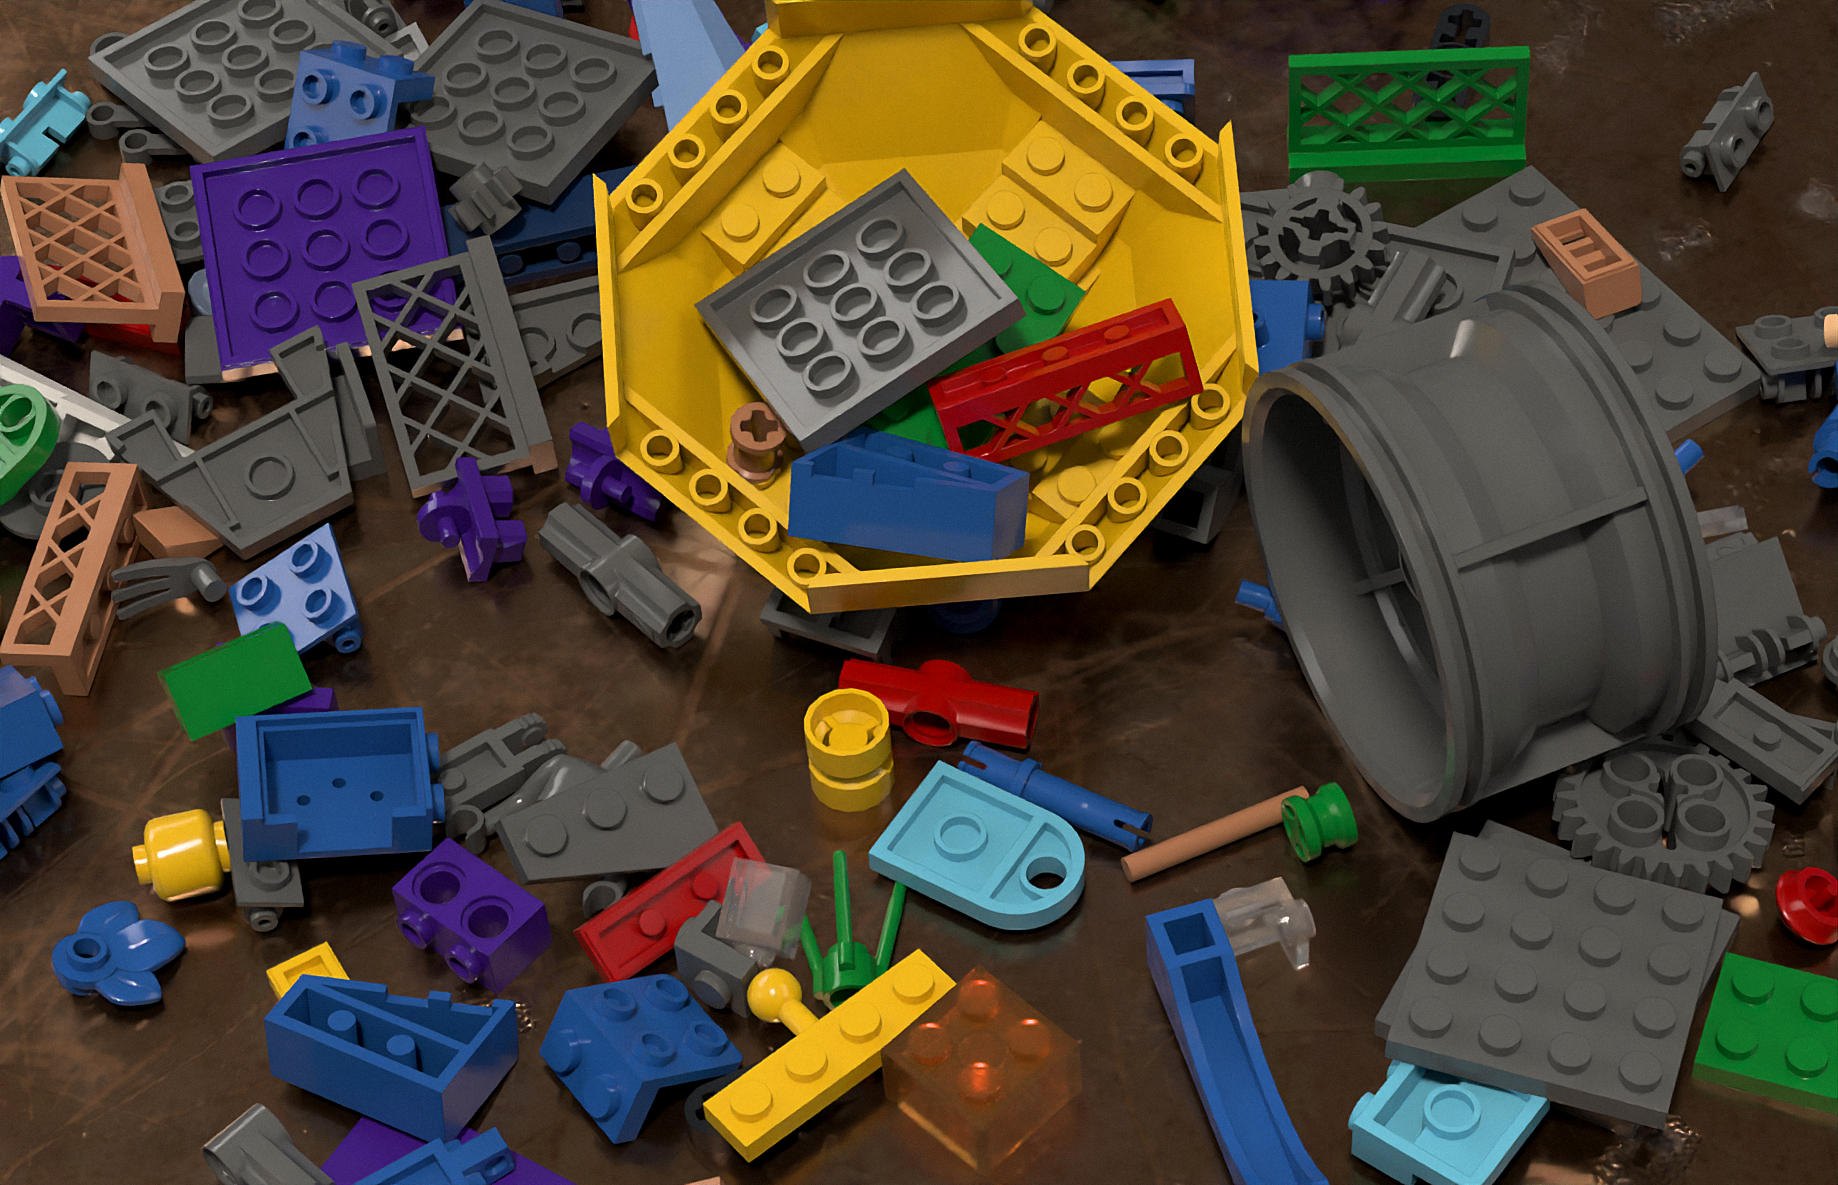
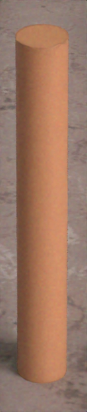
[1121,786,1310,883]

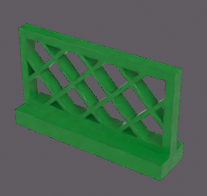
[1287,46,1531,185]

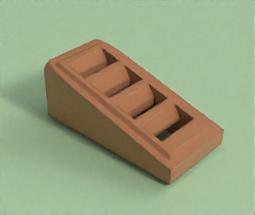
[1531,208,1643,320]

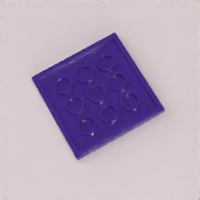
[189,125,464,381]

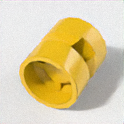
[804,688,895,812]

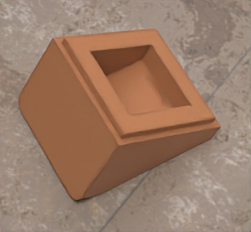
[132,506,225,559]

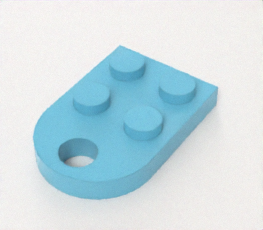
[868,760,1086,930]

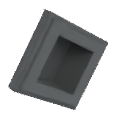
[185,315,247,386]

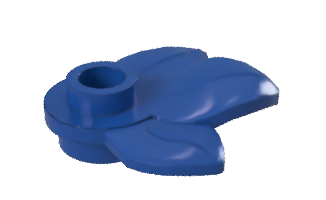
[51,901,186,1006]

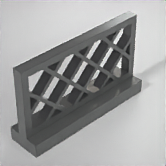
[351,234,558,498]

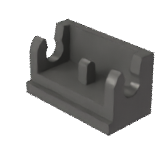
[759,585,912,666]

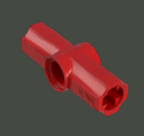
[838,658,1040,749]

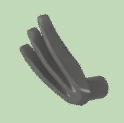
[111,557,227,620]

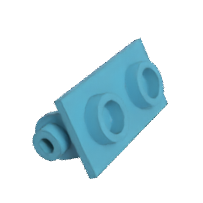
[0,69,92,177]

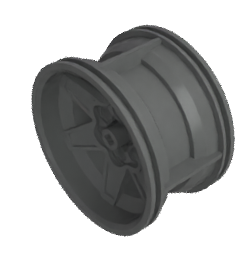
[1242,280,1719,823]

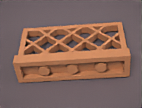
[0,163,185,343]

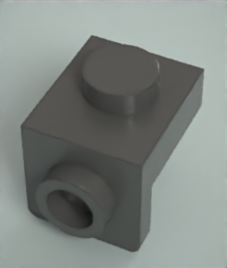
[674,899,758,1019]

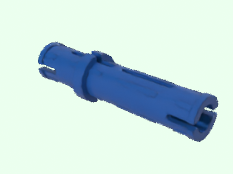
[958,740,1153,853]

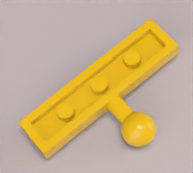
[703,948,965,1163]

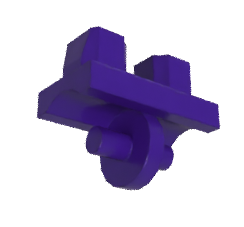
[565,421,667,523]
[417,457,527,582]

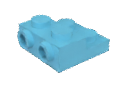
[1348,1059,1551,1185]

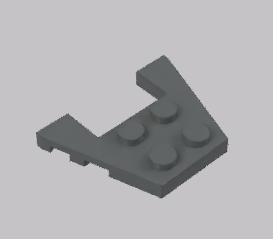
[104,325,355,560]

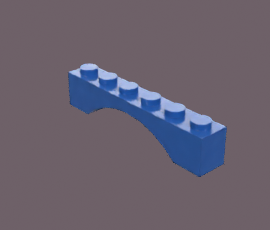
[1146,898,1330,1185]

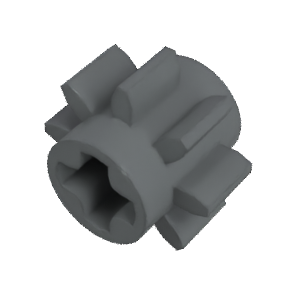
[448,161,523,235]

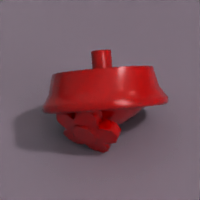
[1775,867,1838,945]

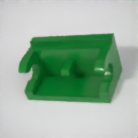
[156,621,313,741]

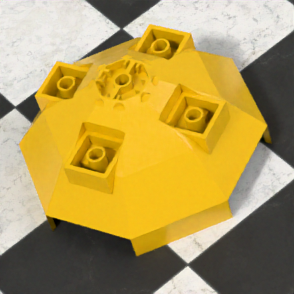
[593,0,1259,614]

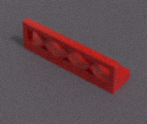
[925,298,1204,463]

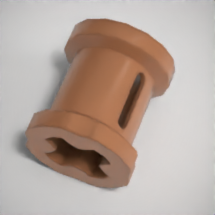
[726,402,787,485]

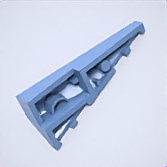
[631,0,745,132]

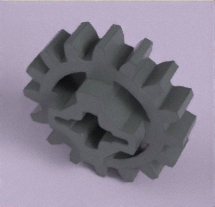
[1254,177,1390,306]

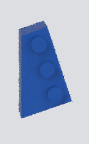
[788,426,1030,563]
[264,974,520,1144]

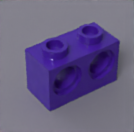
[391,837,553,995]

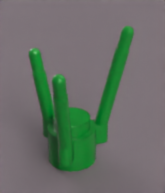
[795,850,907,1010]

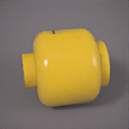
[132,809,231,902]

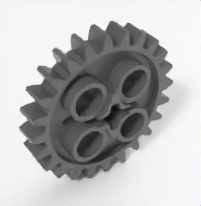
[1551,731,1775,895]

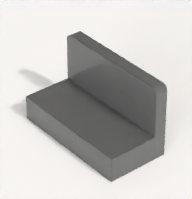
[332,341,387,482]

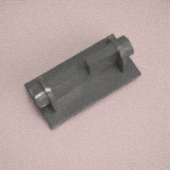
[1679,72,1775,192]
[89,350,213,445]
[220,798,304,932]

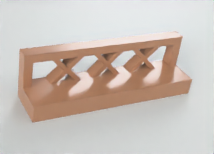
[0,462,154,696]

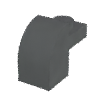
[1147,418,1244,544]

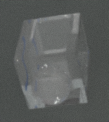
[715,857,812,966]

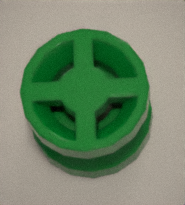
[1281,782,1358,862]

